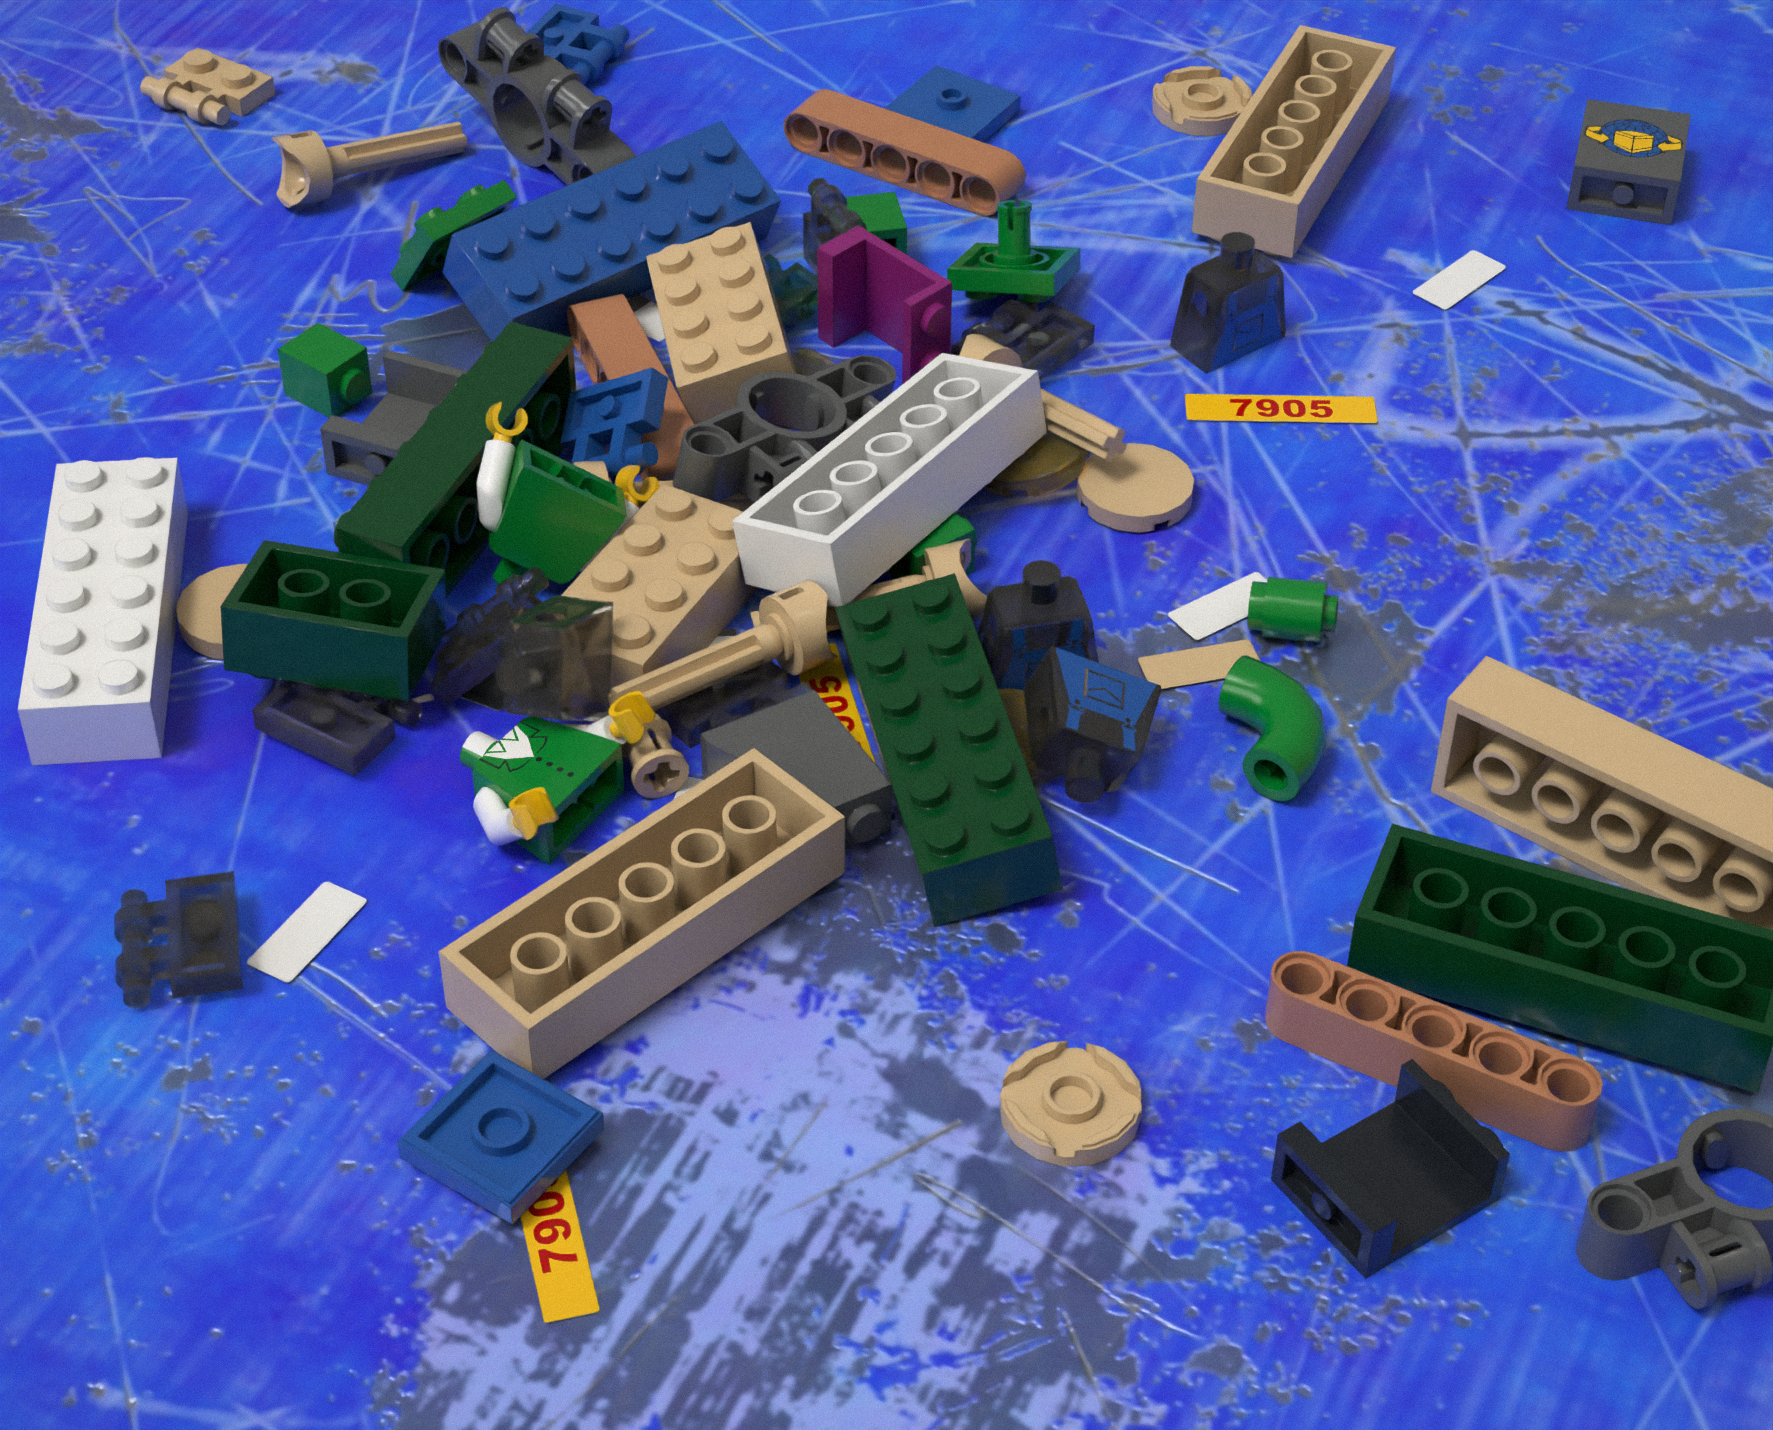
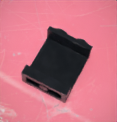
[1271,1059,1510,1279]

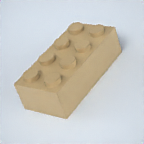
[646,222,797,425]
[535,484,759,707]

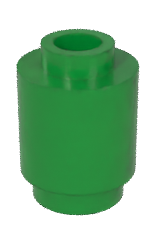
[1247,577,1339,643]

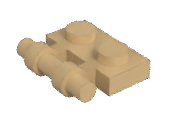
[140,48,275,125]

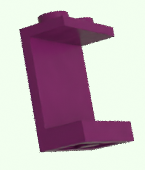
[817,225,952,385]

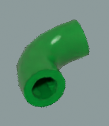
[1218,655,1326,801]

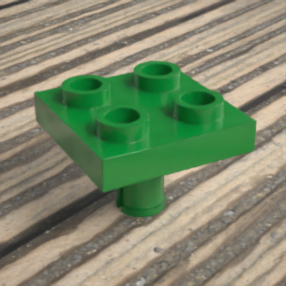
[390,179,517,292]
[947,200,1080,303]

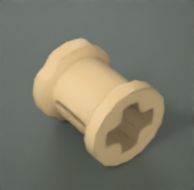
[621,713,689,799]

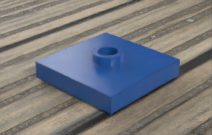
[884,65,1021,142]
[397,1050,605,1225]

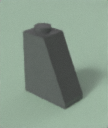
[700,690,892,849]

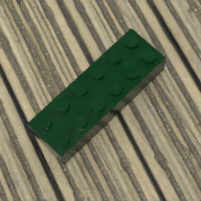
[334,322,576,599]
[835,573,1063,927]
[1347,824,1773,1093]

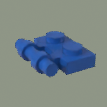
[526,4,630,85]
[560,367,669,477]

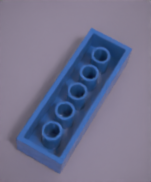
[443,121,781,341]

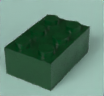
[220,540,446,701]

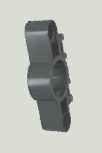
[438,7,636,185]
[672,355,897,503]
[1576,1109,1773,1309]

